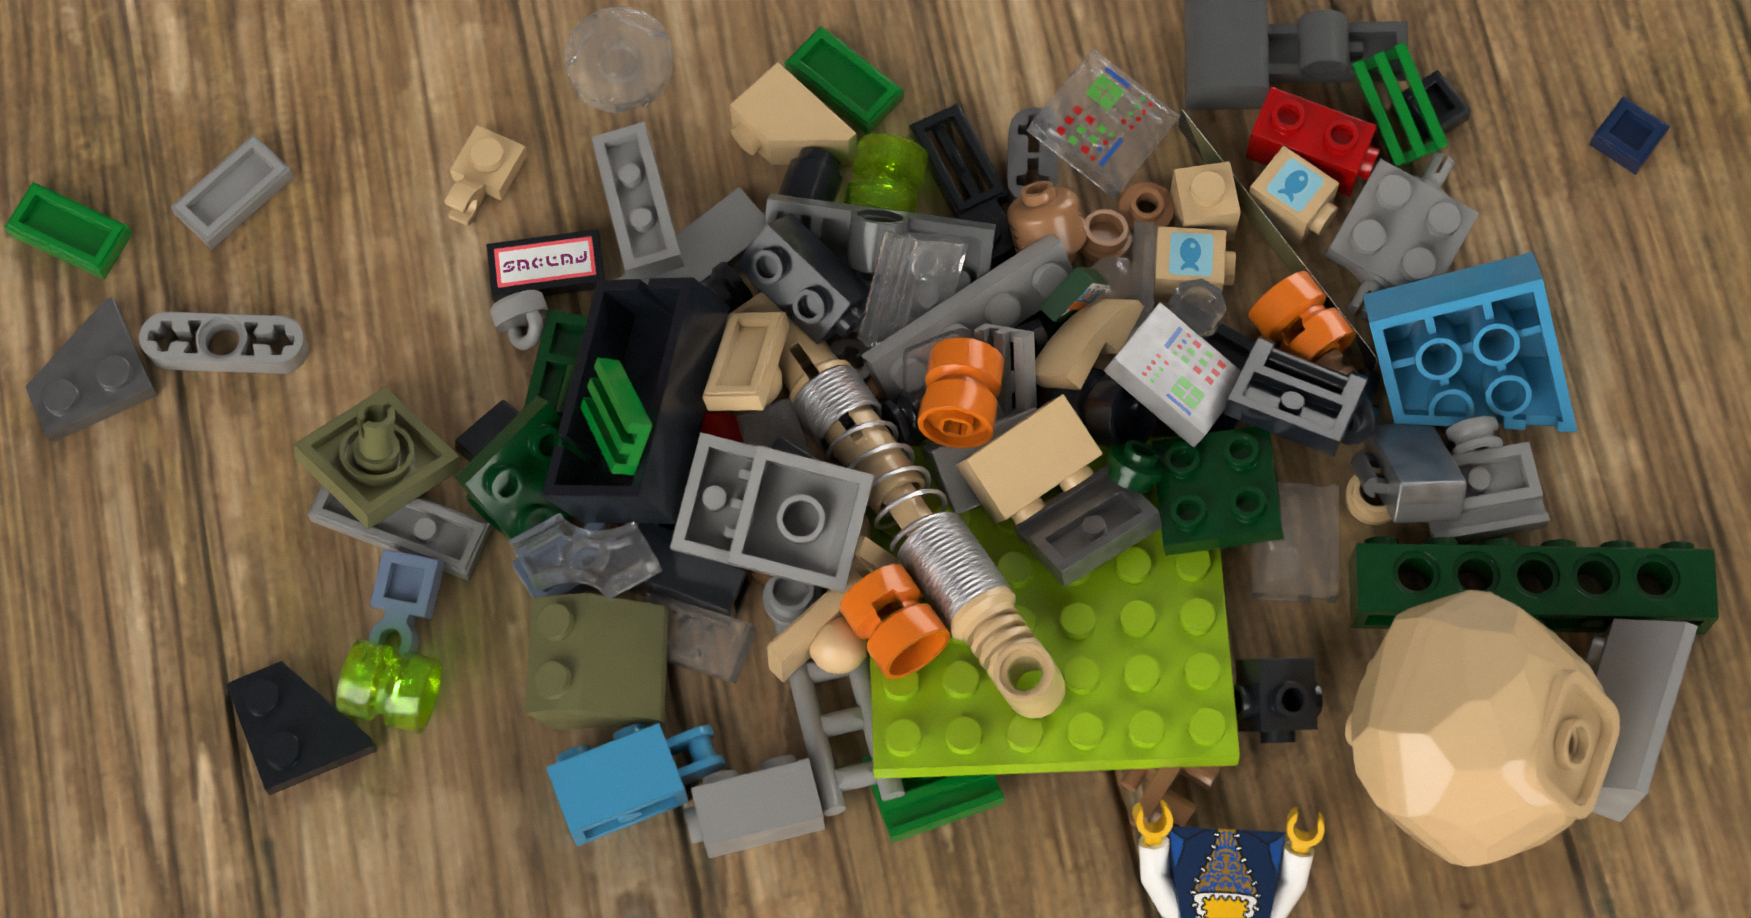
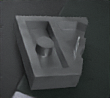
[25,297,158,443]

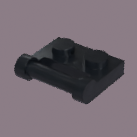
[1224,336,1369,457]

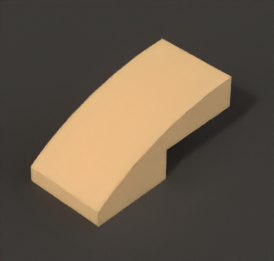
[1035,299,1144,390]

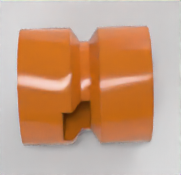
[1248,270,1356,362]
[918,337,1005,449]
[840,564,951,679]

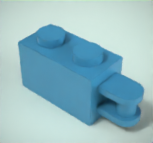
[546,723,726,846]

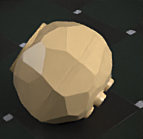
[1345,590,1620,867]

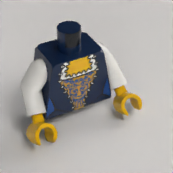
[1132,799,1324,918]

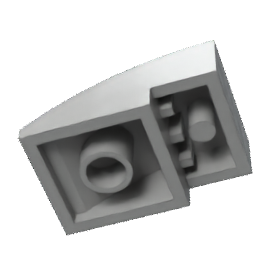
[670,432,875,592]

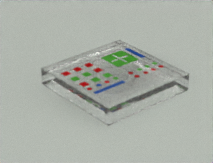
[1026,48,1180,199]

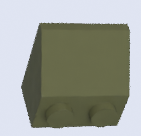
[525,593,669,731]

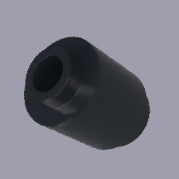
[778,148,843,202]

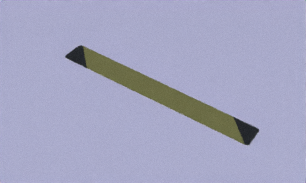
[1179,110,1377,370]

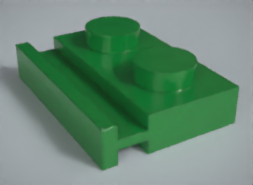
[862,755,1005,844]

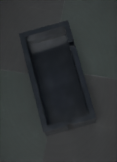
[542,277,730,524]

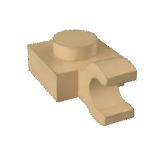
[444,125,528,226]

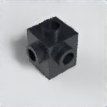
[1233,657,1323,743]

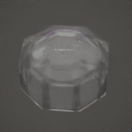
[1168,278,1227,337]

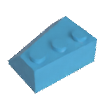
[1363,252,1578,432]

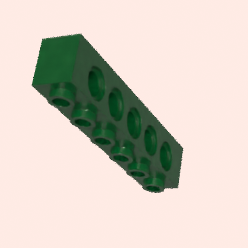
[1348,536,1719,635]

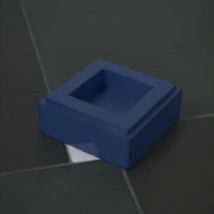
[1589,96,1670,175]

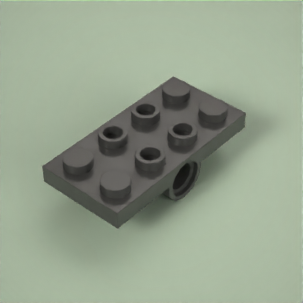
[758,193,996,335]

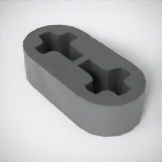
[1007,107,1059,204]

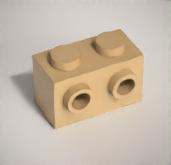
[956,394,1103,525]

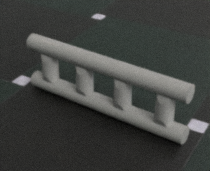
[774,588,905,816]

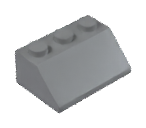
[1583,619,1698,822]

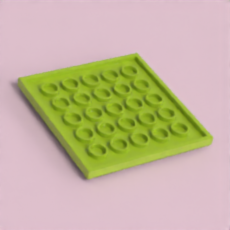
[865,436,1240,779]

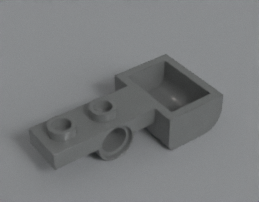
[1184,0,1408,110]

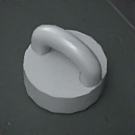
[489,290,548,350]

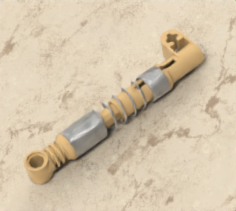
[725,292,1065,718]

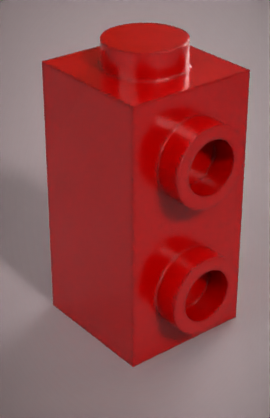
[1246,86,1380,196]

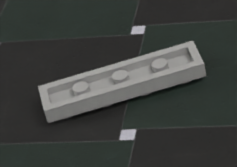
[861,234,1073,404]

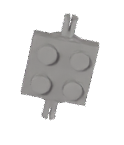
[1325,152,1479,320]

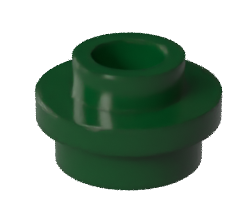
[1107,440,1166,493]

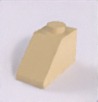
[730,62,857,165]

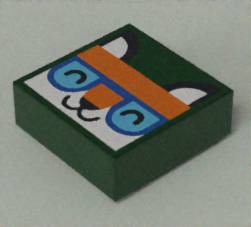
[1040,267,1109,323]

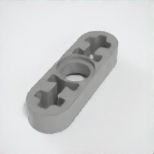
[139,312,309,374]

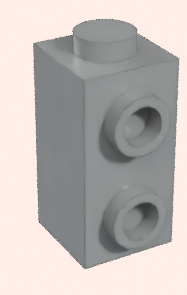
[684,755,825,859]

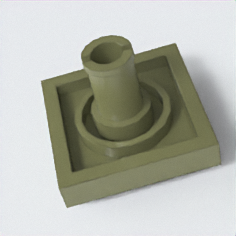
[294,387,459,529]

